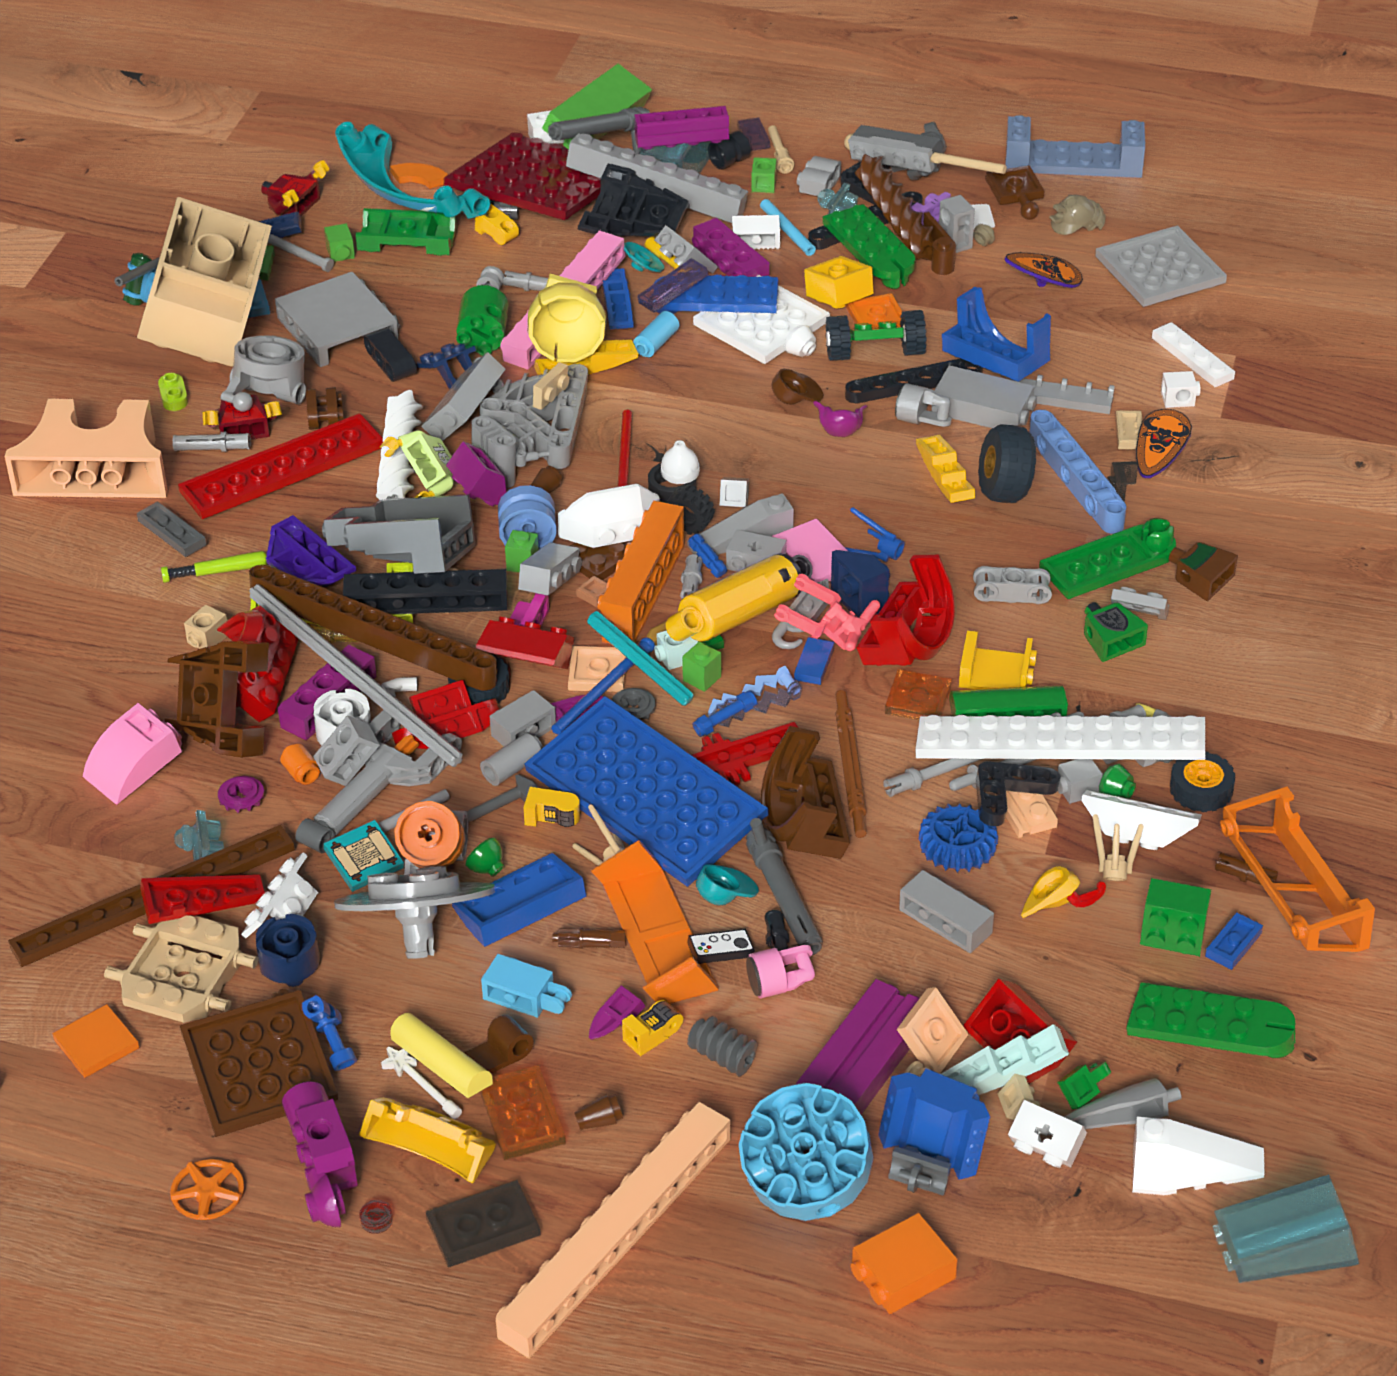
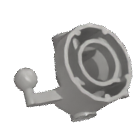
[221,335,306,412]

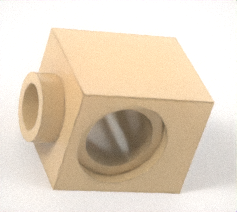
[184,605,227,649]

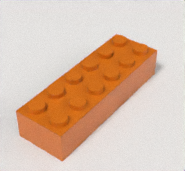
[597,500,684,644]

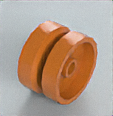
[394,801,465,868]

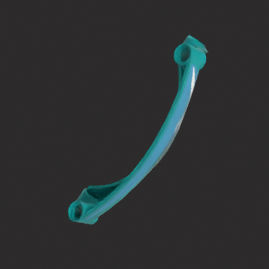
[335,121,490,219]

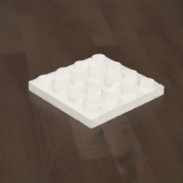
[693,275,830,364]

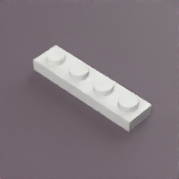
[1152,322,1235,387]

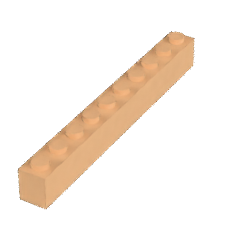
[496,1102,730,1359]

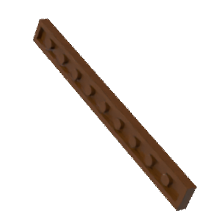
[8,825,295,967]

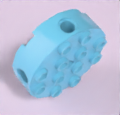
[739,1083,874,1221]

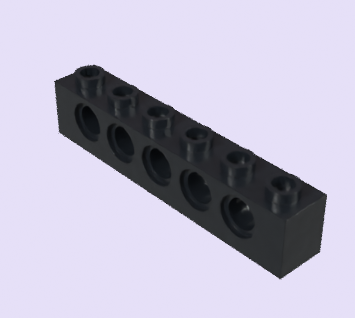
[343,569,508,614]

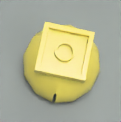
[527,274,606,362]

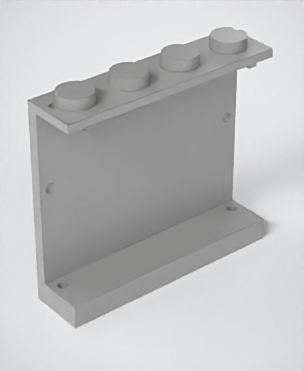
[275,272,400,367]

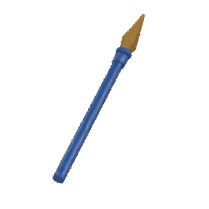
[551,621,666,735]

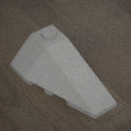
[687,493,794,561]

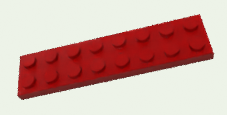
[178,413,383,519]

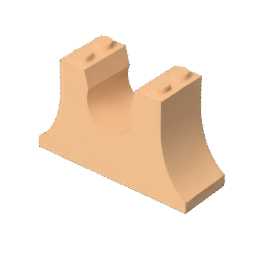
[5,399,168,498]

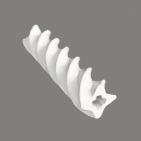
[376,390,423,500]

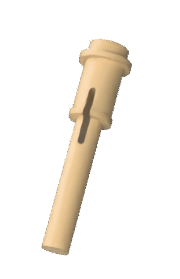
[768,126,794,174]

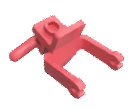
[774,574,880,651]

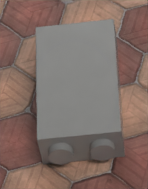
[421,352,505,441]
[932,366,1037,428]

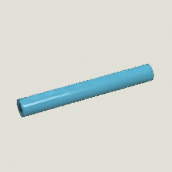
[760,199,816,256]

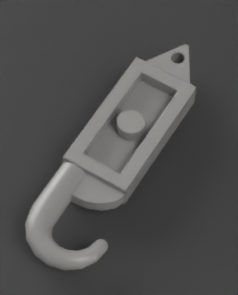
[772,579,829,649]

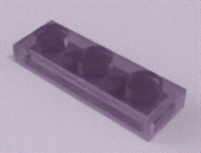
[637,258,708,313]

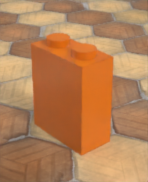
[851,1213,957,1314]

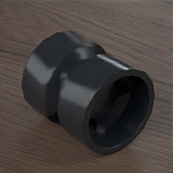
[708,131,751,170]

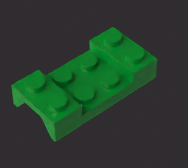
[356,208,457,256]

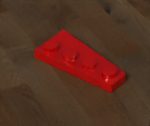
[140,875,265,924]

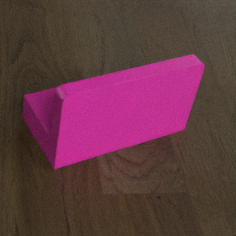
[510,593,549,626]

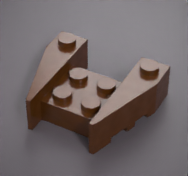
[165,640,269,758]

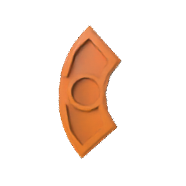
[390,163,448,189]

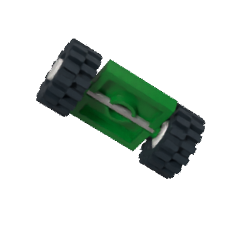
[825,310,927,361]

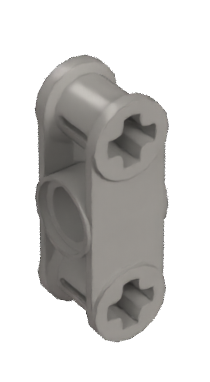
[973,566,1052,604]

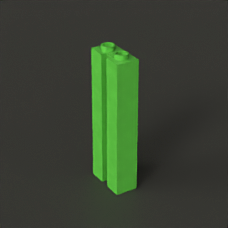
[542,64,653,149]

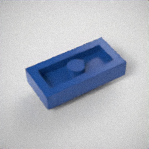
[1205,912,1263,970]

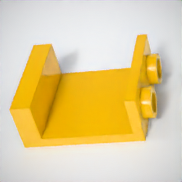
[959,631,1037,690]

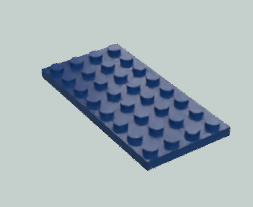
[524,696,768,887]

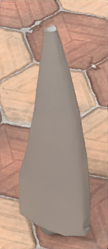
[1047,1078,1181,1135]

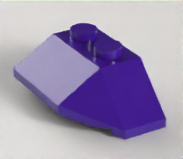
[266,515,356,588]

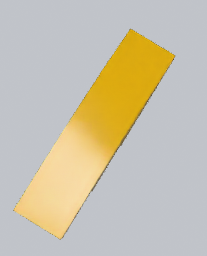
[534,340,638,375]
[916,435,975,503]

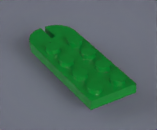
[823,204,915,289]
[1039,518,1176,599]
[1127,982,1296,1059]

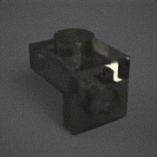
[1107,461,1138,502]

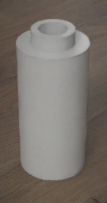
[480,733,542,786]

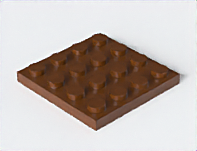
[180,990,338,1137]

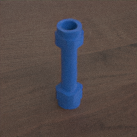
[692,690,758,737]

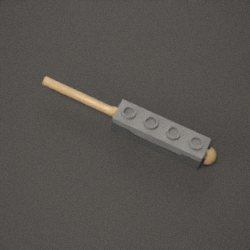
[844,125,1007,174]

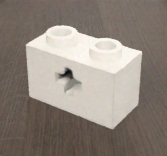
[1008,1100,1087,1168]

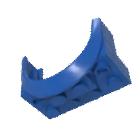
[942,287,1051,382]

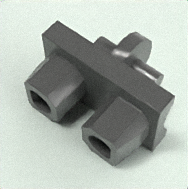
[888,1145,951,1196]

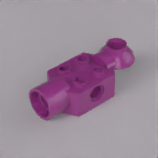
[282,1082,358,1228]

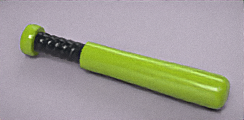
[161,551,267,583]

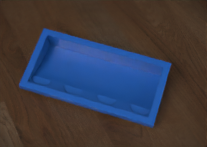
[452,853,586,947]

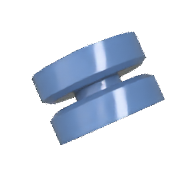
[498,485,557,550]

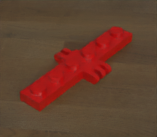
[692,721,798,785]

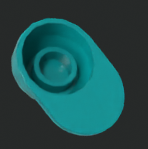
[696,864,759,906]

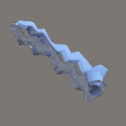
[708,666,802,727]

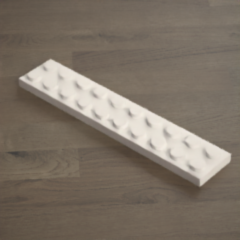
[916,715,1205,760]

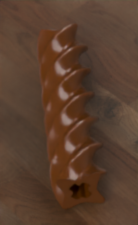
[855,154,935,261]

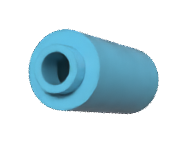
[633,311,679,357]

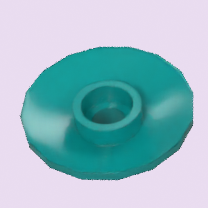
[624,242,664,272]

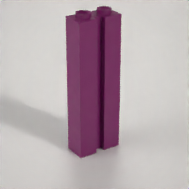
[795,979,920,1115]

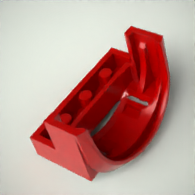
[856,554,955,666]
[217,605,298,722]

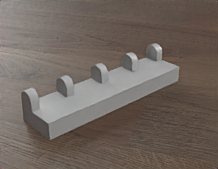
[1017,375,1115,414]

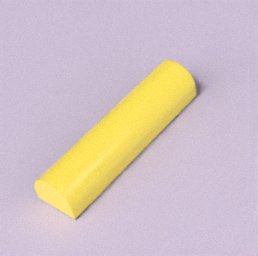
[391,1013,493,1098]

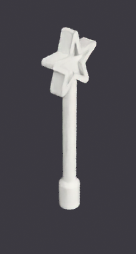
[381,1047,462,1119]

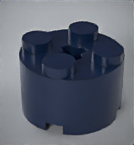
[256,914,320,987]

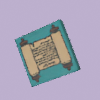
[323,820,404,892]

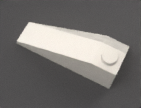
[1133,1117,1264,1195]

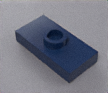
[259,212,301,238]

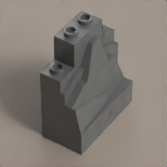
[322,494,476,574]

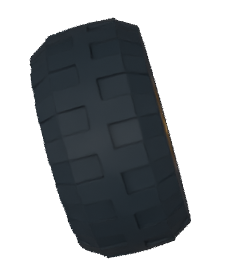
[978,424,1036,503]

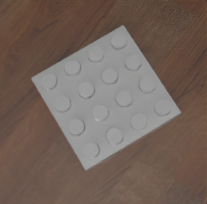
[1095,225,1227,307]

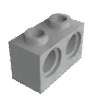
[939,195,975,253]
[313,715,380,786]

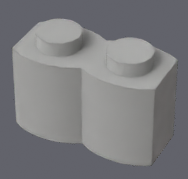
[797,156,841,198]

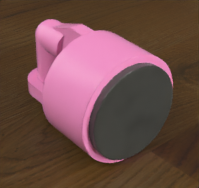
[746,945,815,999]

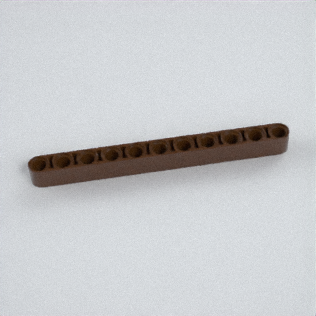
[249,565,497,691]

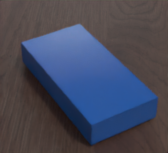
[794,637,834,685]

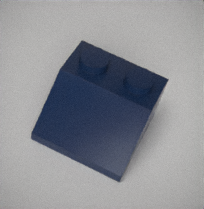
[831,550,890,617]

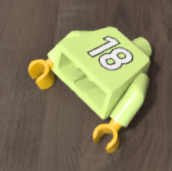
[380,430,454,498]

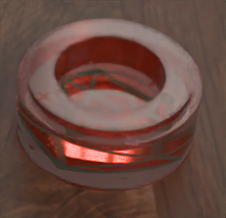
[359,1200,393,1234]

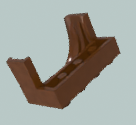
[761,726,850,859]

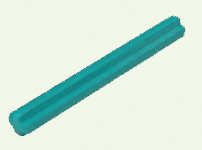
[587,611,694,706]

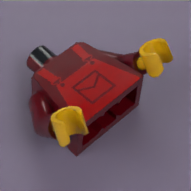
[261,160,329,217]
[202,394,282,440]

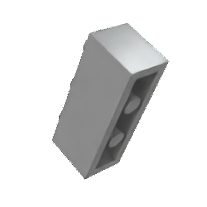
[518,542,581,595]
[899,870,994,954]

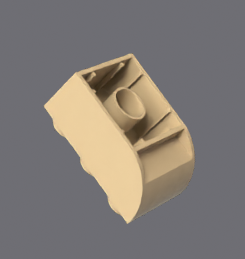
[137,197,272,367]

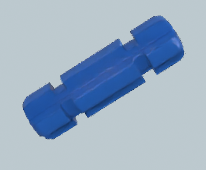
[688,534,727,578]

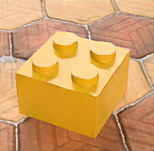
[804,256,874,308]

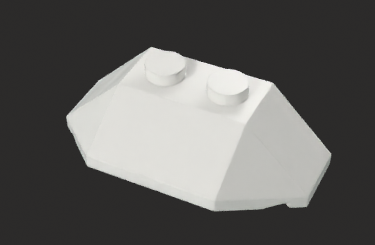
[558,484,660,548]
[1082,790,1202,850]

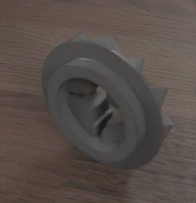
[612,688,655,720]

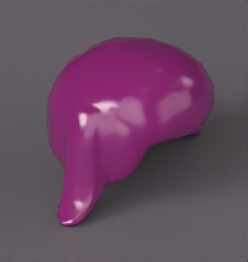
[813,401,868,437]

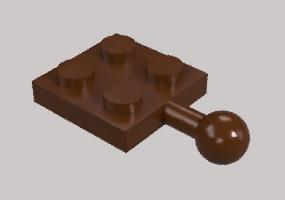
[986,165,1044,220]

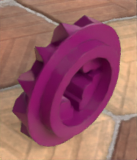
[218,776,264,813]

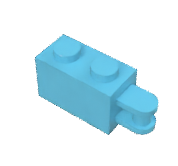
[481,954,572,1018]

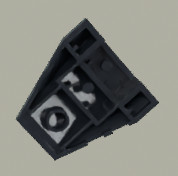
[578,163,689,236]

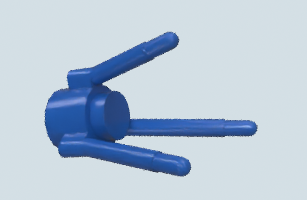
[845,507,905,562]

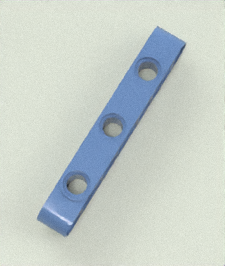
[1029,410,1127,534]

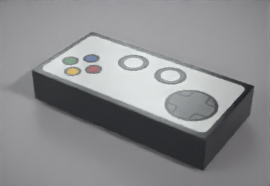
[687,929,755,964]

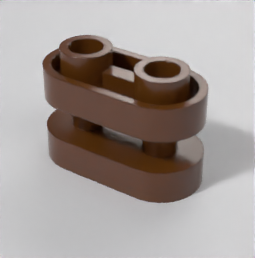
[306,387,343,430]

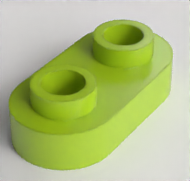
[158,372,188,411]

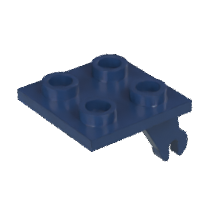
[415,343,476,389]

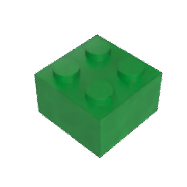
[1140,878,1212,956]

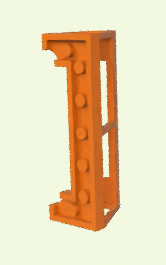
[1220,786,1375,952]

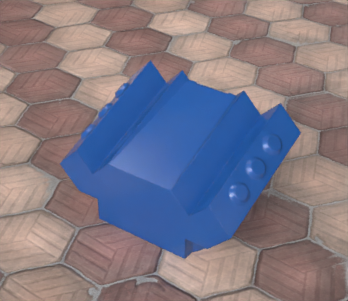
[878,1068,990,1180]

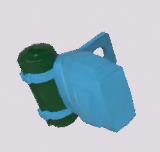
[122,253,156,306]

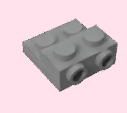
[655,225,718,274]

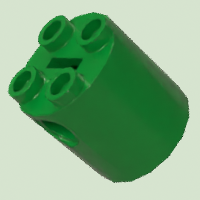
[456,285,509,356]

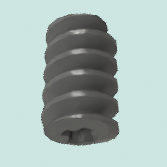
[687,1016,758,1077]

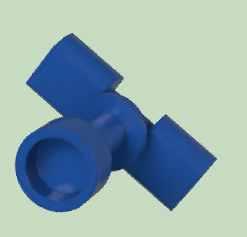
[302,995,357,1071]

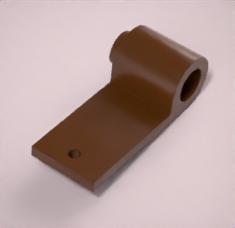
[923,211,956,275]
[448,1015,534,1090]

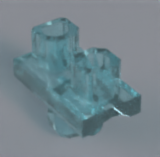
[817,182,859,215]
[174,810,224,861]

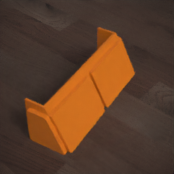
[591,840,719,1004]

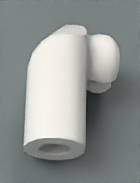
[381,677,418,697]

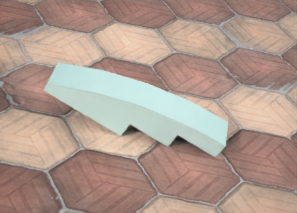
[941,1024,1069,1095]

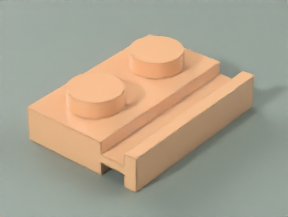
[995,791,1058,838]

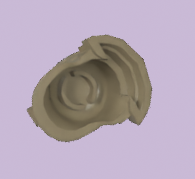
[1049,194,1106,235]

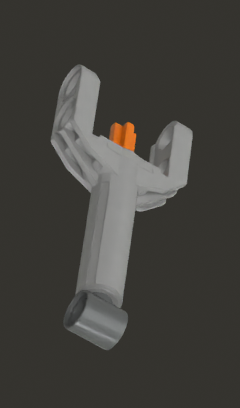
[295,710,462,854]

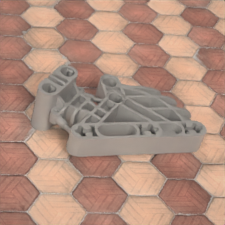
[472,364,588,488]

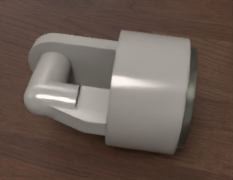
[895,383,952,427]

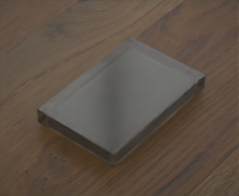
[425,1180,541,1268]

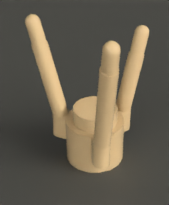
[572,804,625,866]
[1093,814,1144,881]

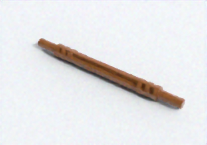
[835,690,867,838]

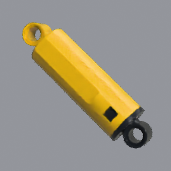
[666,553,812,642]

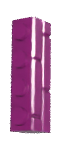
[634,106,729,150]

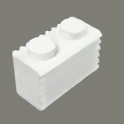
[732,215,780,250]

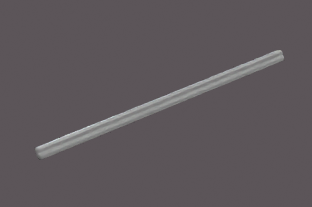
[249,584,463,767]

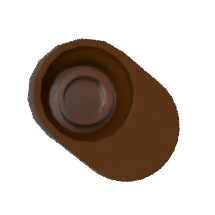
[771,368,824,405]

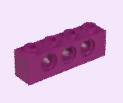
[692,218,769,277]
[278,644,377,741]

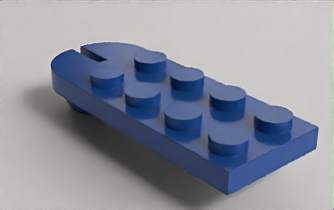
[652,274,778,314]

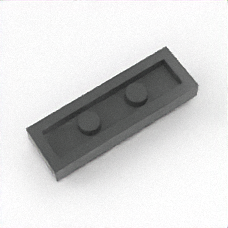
[137,501,206,557]

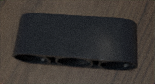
[364,328,417,382]

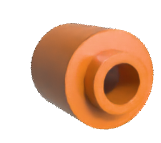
[280,744,320,785]

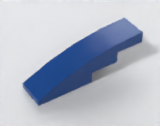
[602,268,634,330]

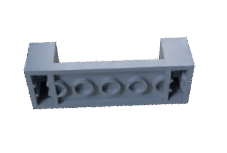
[1005,115,1145,178]

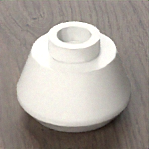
[785,325,816,357]

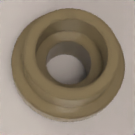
[973,224,995,246]

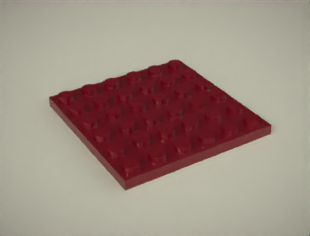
[444,132,601,220]

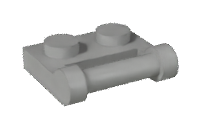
[1111,587,1170,620]

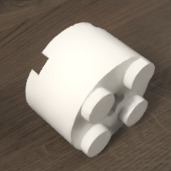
[313,689,371,745]

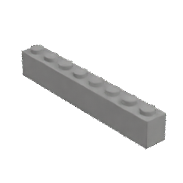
[566,133,748,223]

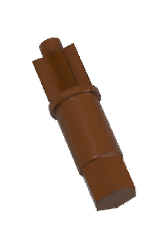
[552,928,625,949]

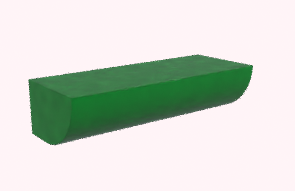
[949,685,1068,717]

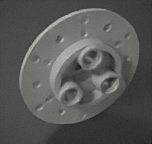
[334,866,495,959]

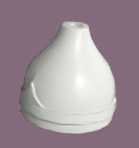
[661,440,700,484]

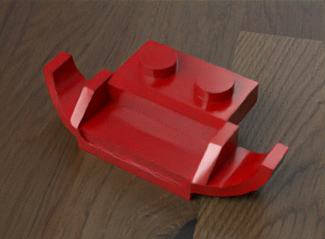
[392,680,499,749]

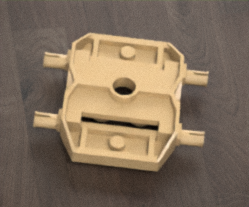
[104,915,258,1023]

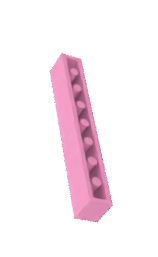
[501,231,625,370]

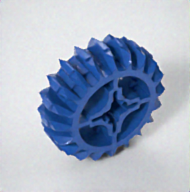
[919,802,998,873]

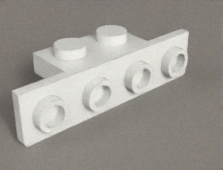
[241,852,318,938]

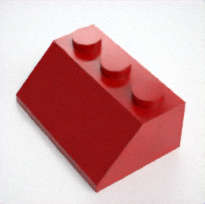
[476,616,575,670]
[963,979,1077,1084]

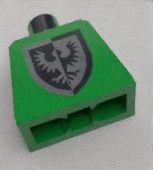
[1084,602,1148,662]

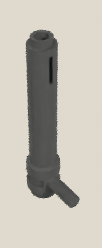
[548,107,650,153]
[746,818,822,955]

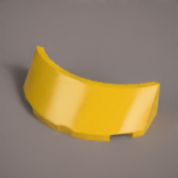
[359,1097,496,1183]

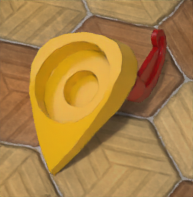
[1021,866,1106,918]

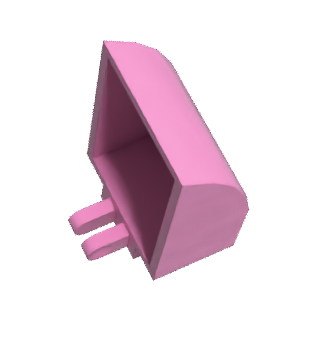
[82,703,182,805]

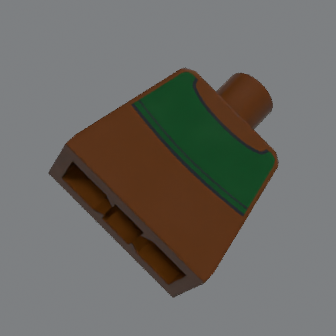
[1169,542,1238,601]

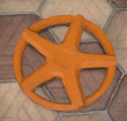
[170,1159,244,1220]

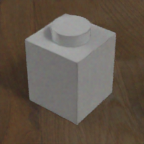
[1058,759,1103,804]

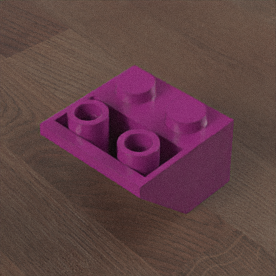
[446,441,507,507]

